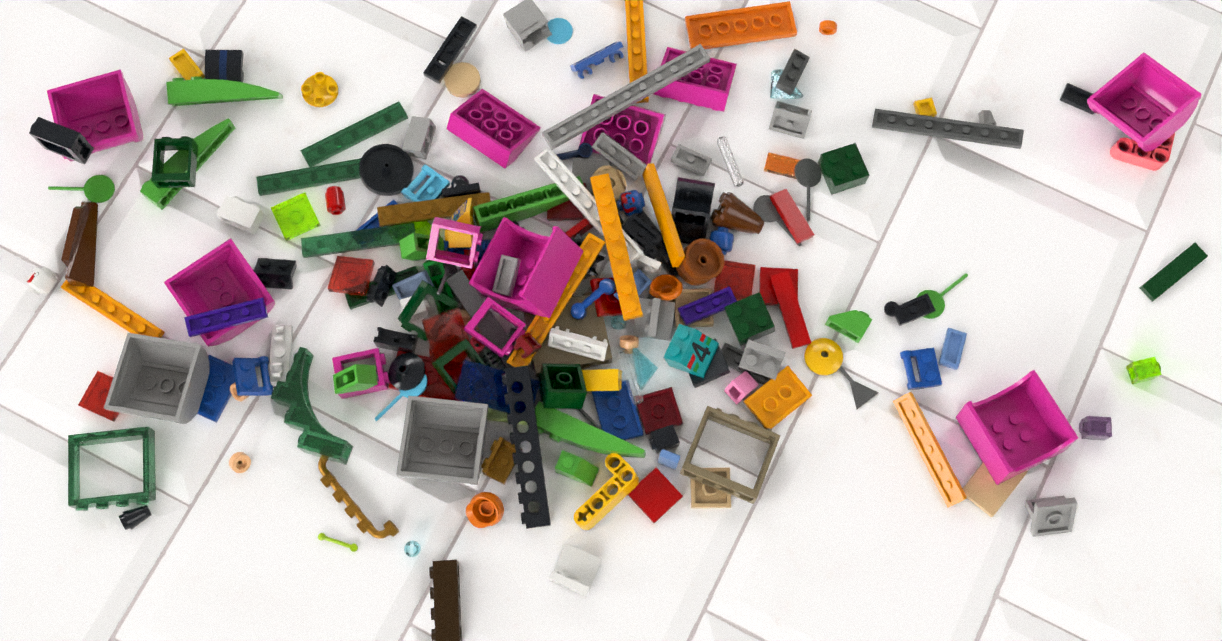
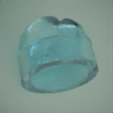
[611,315,626,330]
[404,540,421,557]

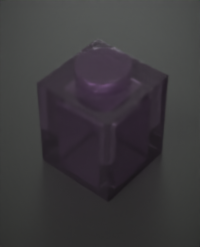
[1079,416,1112,440]

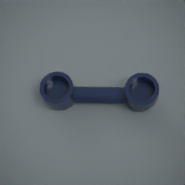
[554,143,593,161]

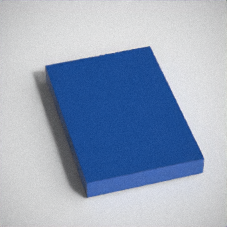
[197,355,235,423]
[591,380,644,441]

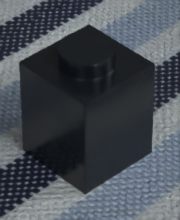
[648,424,680,454]

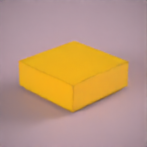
[913,98,937,117]

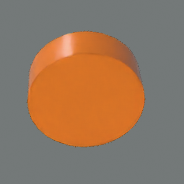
[819,20,837,35]

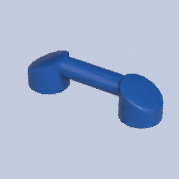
[571,278,616,320]

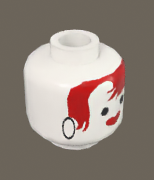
[26,266,57,295]

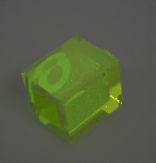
[1126,357,1162,385]

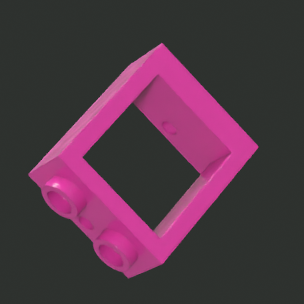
[426,217,483,269]
[464,297,526,358]
[332,348,390,399]

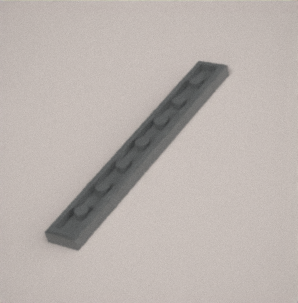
[872,109,1024,149]
[446,270,542,407]

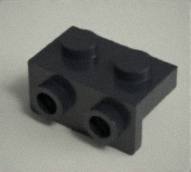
[254,258,297,289]

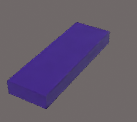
[677,286,737,326]

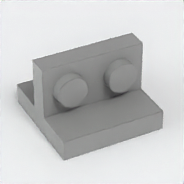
[769,101,812,139]
[632,298,675,341]
[739,339,786,380]
[1025,495,1078,537]

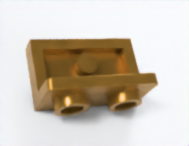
[481,436,523,485]

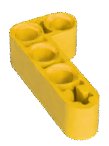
[574,453,639,530]

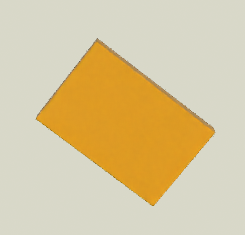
[743,366,813,429]

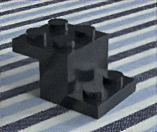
[671,177,715,244]

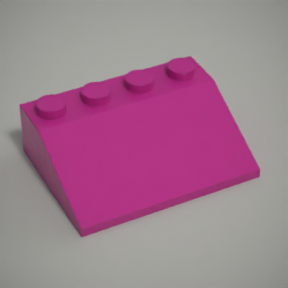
[654,47,737,112]
[446,89,541,169]
[579,94,666,164]

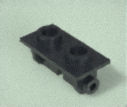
[366,265,397,307]

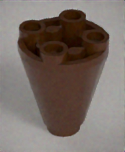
[710,192,765,234]

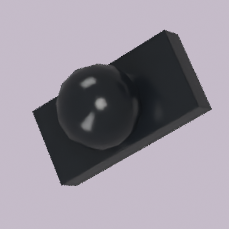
[442,175,481,198]

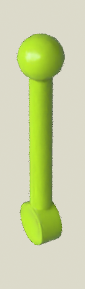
[318,533,358,552]

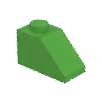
[399,233,444,261]
[825,310,873,343]
[333,364,378,394]
[555,450,599,487]

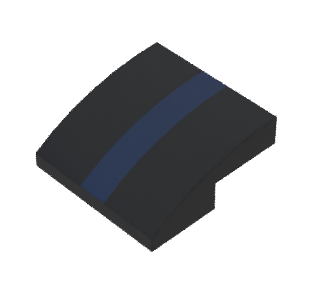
[204,50,244,82]

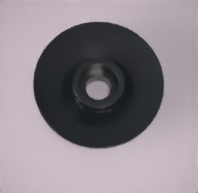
[388,353,425,391]

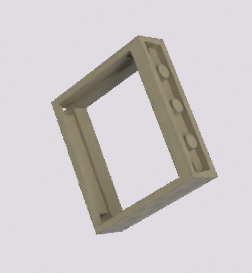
[680,406,781,504]

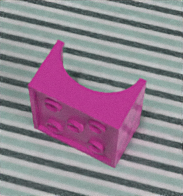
[469,217,583,318]
[955,370,1078,485]

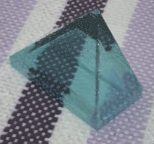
[770,69,804,99]
[632,348,658,390]

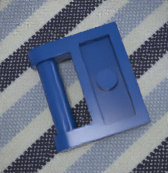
[900,347,942,390]
[232,356,274,396]

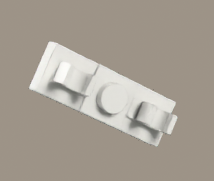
[269,325,293,383]
[548,326,608,361]

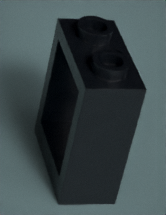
[29,117,94,165]

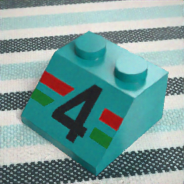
[663,324,719,378]

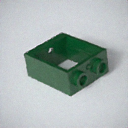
[151,136,198,188]
[397,280,459,342]
[431,339,494,401]

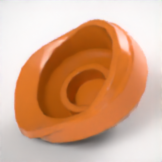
[649,274,683,301]
[465,492,504,528]

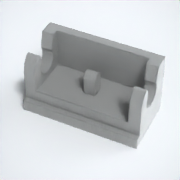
[402,116,436,160]

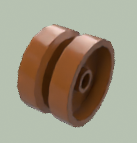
[676,239,724,286]

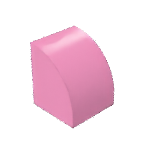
[724,371,759,405]

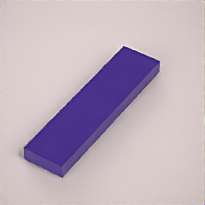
[184,297,268,337]

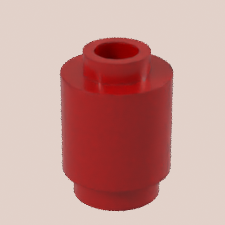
[325,186,346,215]

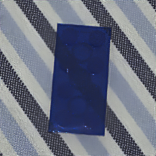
[454,360,540,413]

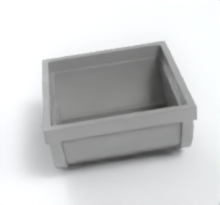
[104,333,209,424]
[396,396,489,485]

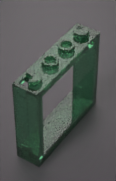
[68,427,156,511]

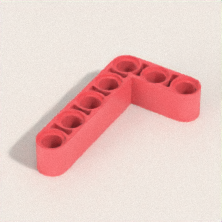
[1110,133,1175,171]

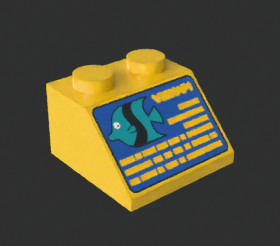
[445,198,474,248]

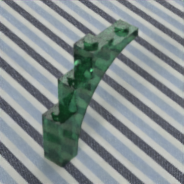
[271,347,354,465]

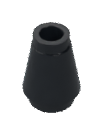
[119,505,152,530]

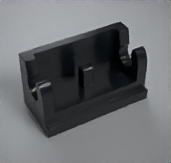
[373,327,419,353]

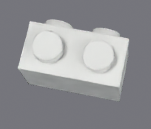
[216,195,265,235]

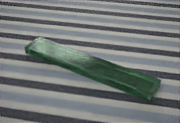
[300,101,408,167]
[256,158,361,196]
[301,223,416,258]

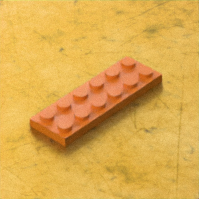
[685,1,797,49]

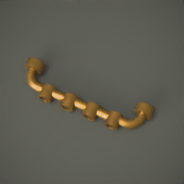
[318,445,400,539]

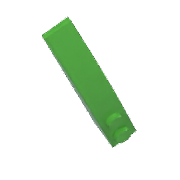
[166,77,283,106]
[140,118,236,210]
[473,176,583,233]
[535,401,646,458]

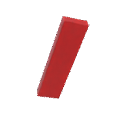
[770,271,811,349]

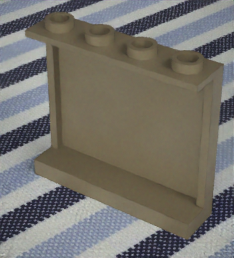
[523,292,612,378]

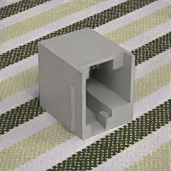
[503,0,552,52]

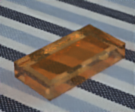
[764,152,800,179]

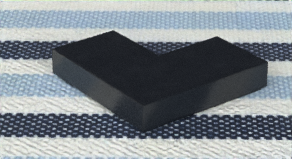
[689,338,731,388]

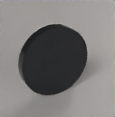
[359,144,414,196]

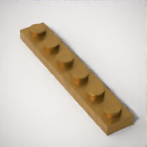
[377,192,491,227]

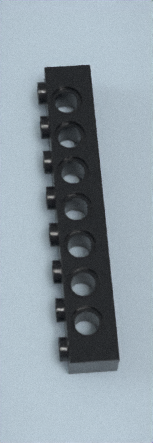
[501,365,551,529]

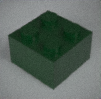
[818,143,870,195]
[724,292,775,346]
[538,363,587,409]

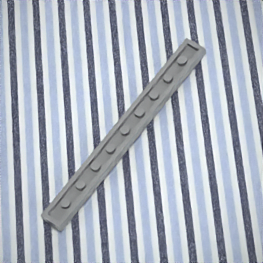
[542,44,711,150]

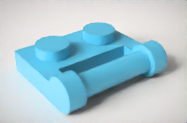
[401,164,450,202]

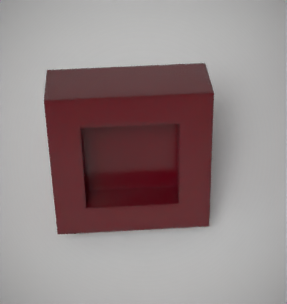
[513,332,542,359]

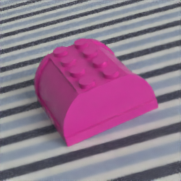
[1087,52,1202,151]
[47,69,143,162]
[164,238,275,347]

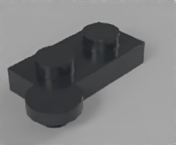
[622,214,663,259]
[884,293,936,326]

